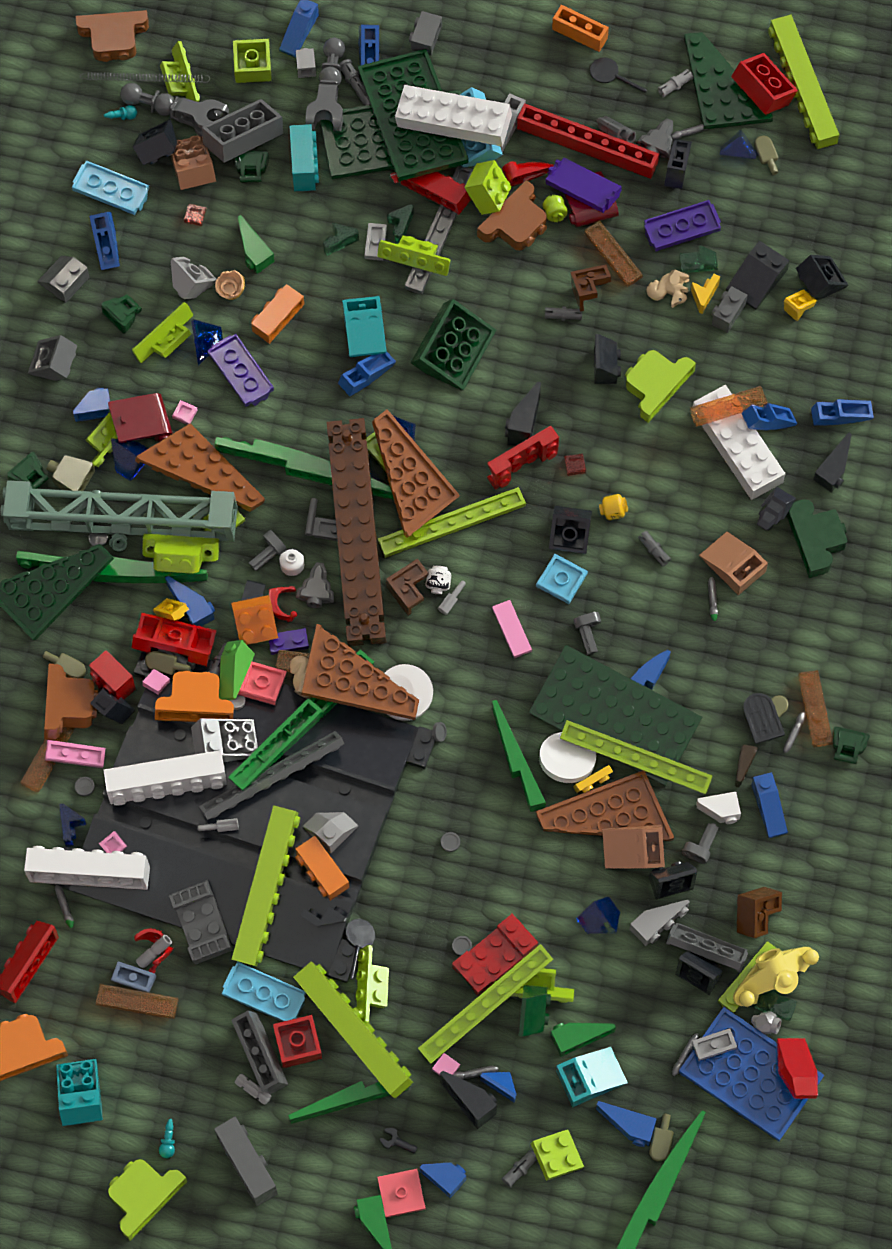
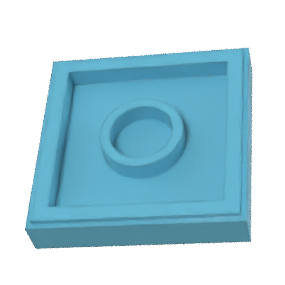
[536,554,588,604]

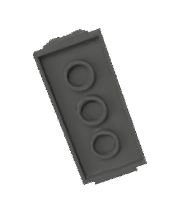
[666,923,748,972]

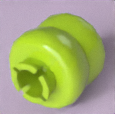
[542,195,568,222]

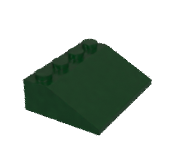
[410,299,496,391]

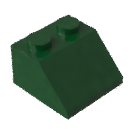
[519,985,551,1037]

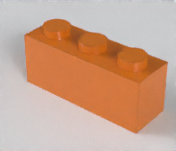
[552,5,609,52]
[251,284,304,344]
[295,836,350,901]

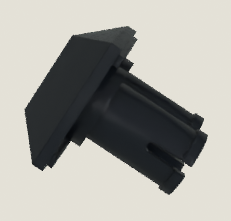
[757,487,796,531]

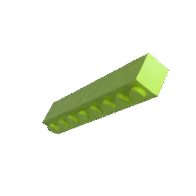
[768,15,839,149]
[232,805,300,966]
[294,961,414,1098]

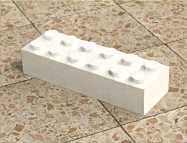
[395,85,512,147]
[692,385,785,500]
[104,750,227,805]
[24,846,150,890]

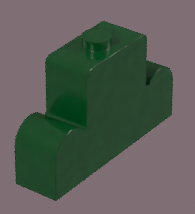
[786,499,847,578]

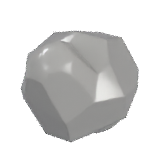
[751,1011,781,1034]

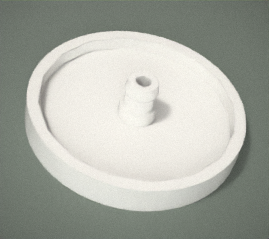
[385,664,433,721]
[539,732,596,783]

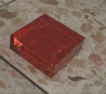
[184,204,207,226]
[564,454,586,476]

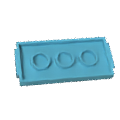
[72,161,149,215]
[222,961,306,1022]

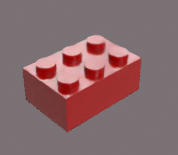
[731,53,798,115]

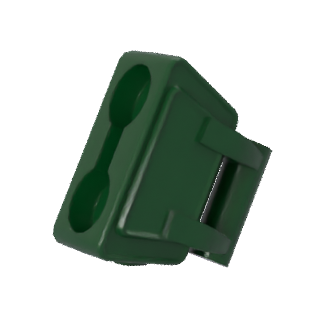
[234,151,269,182]
[101,294,142,334]
[7,452,49,489]
[832,726,870,764]

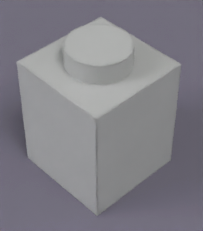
[296,48,316,78]

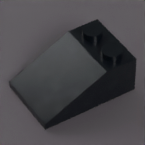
[726,241,790,310]
[505,382,541,446]
[649,861,697,900]
[675,951,723,995]
[440,1071,497,1129]

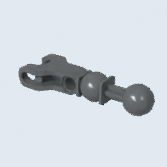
[306,37,346,132]
[120,83,229,137]

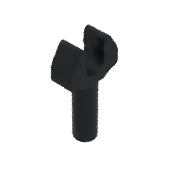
[380,1128,418,1154]

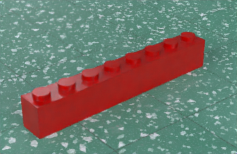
[517,103,659,179]

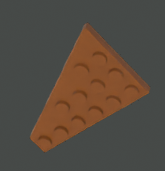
[372,409,460,538]
[135,423,265,512]
[301,624,419,720]
[536,771,674,841]

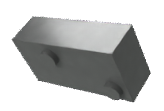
[202,99,283,162]
[214,1116,278,1207]

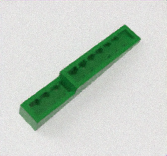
[492,700,546,812]
[288,1081,409,1124]

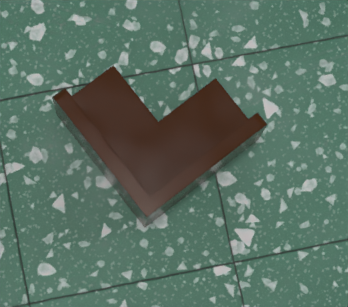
[571,265,611,312]
[386,559,428,616]
[737,887,782,938]

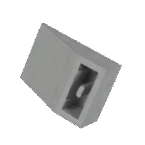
[191,719,258,762]

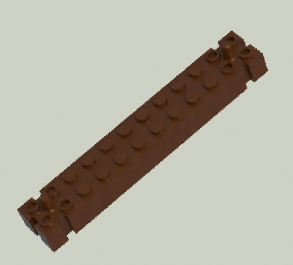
[327,418,387,647]

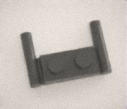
[305,498,338,541]

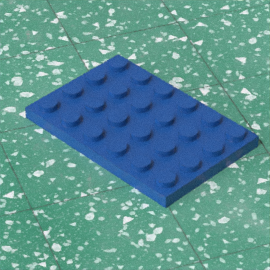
[679,1007,824,1141]

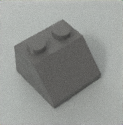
[37,255,90,303]
[28,335,78,381]

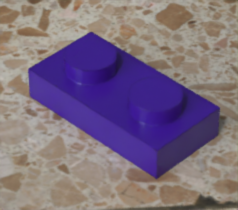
[269,628,309,655]

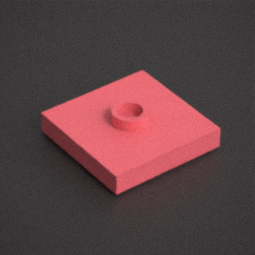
[238,662,287,705]
[377,1169,426,1218]

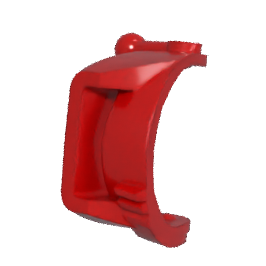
[269,586,297,622]
[134,928,173,973]

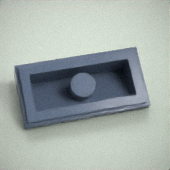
[111,962,156,993]

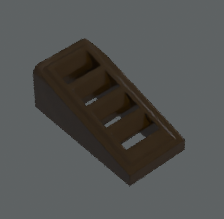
[735,745,757,788]

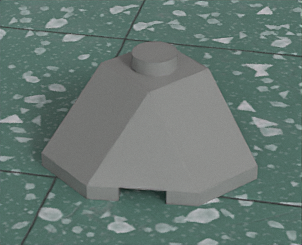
[171,257,217,300]
[303,812,358,854]

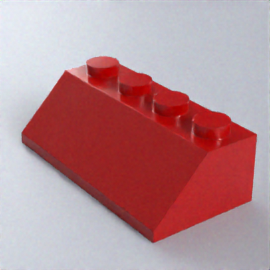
[0,921,59,1004]

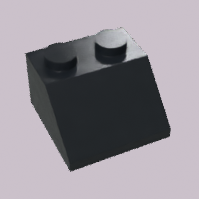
[133,119,177,165]
[795,255,849,298]
[594,334,621,384]
[549,506,592,554]

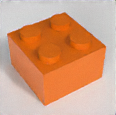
[231,595,278,645]

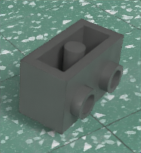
[409,11,442,56]
[711,286,747,333]

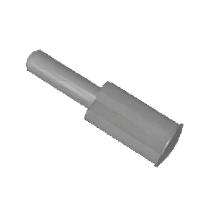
[437,581,466,615]
[198,818,239,832]

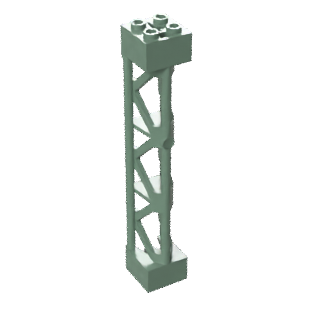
[1,481,238,541]

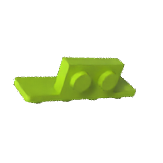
[160,41,200,102]
[377,236,451,276]
[132,302,193,363]
[86,412,125,467]
[355,945,389,1023]
[495,968,574,1003]

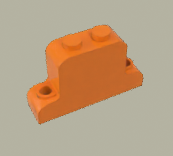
[155,671,234,722]
[0,1014,68,1081]

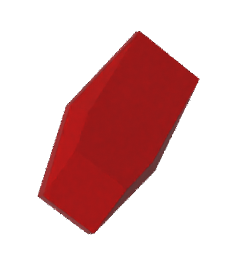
[777,1038,818,1099]

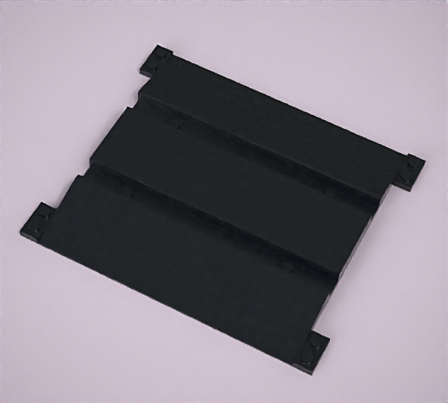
[51,647,435,983]

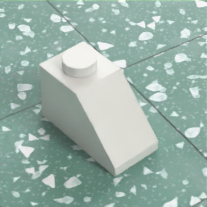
[696,792,741,824]

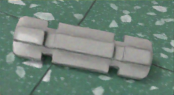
[235,1074,271,1105]

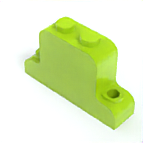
[625,350,696,423]
[142,533,219,573]
[108,1159,188,1241]

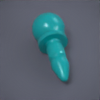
[104,105,137,120]
[159,1119,175,1158]

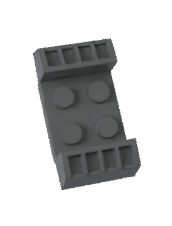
[169,880,233,964]

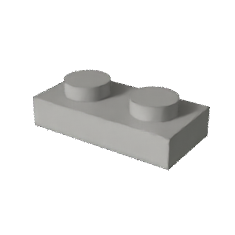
[364,223,387,261]
[692,1028,737,1061]

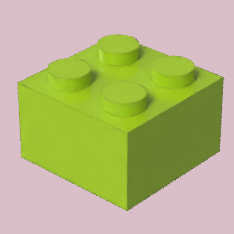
[233,39,272,83]
[464,160,511,215]

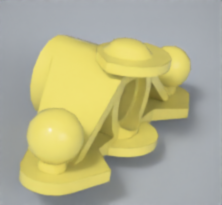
[733,947,819,1007]

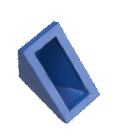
[480,1072,516,1103]

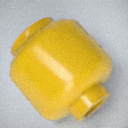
[599,494,628,520]

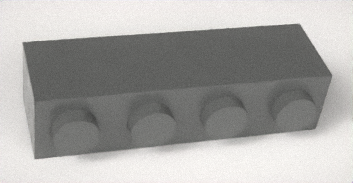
[232,1011,288,1094]

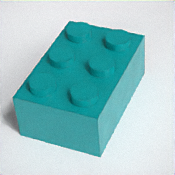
[290,124,319,192]

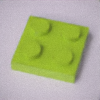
[530,1129,584,1181]

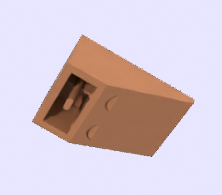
[171,136,216,190]
[699,532,768,595]
[602,825,665,868]

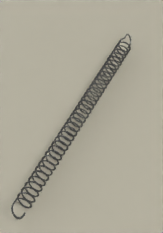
[80,72,210,83]

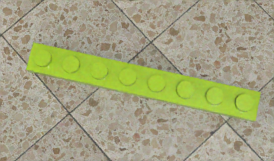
[378,487,526,558]
[560,720,713,794]
[418,944,553,1063]

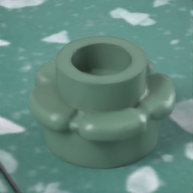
[109,533,127,551]

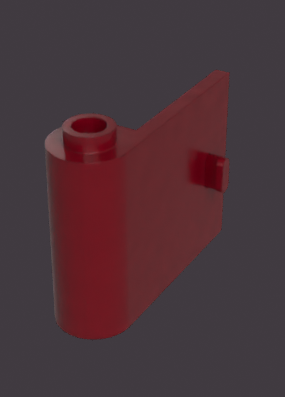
[564,171,619,228]
[108,393,173,443]

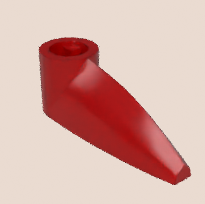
[502,161,554,186]

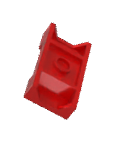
[487,426,559,490]
[131,613,217,666]
[452,913,538,996]

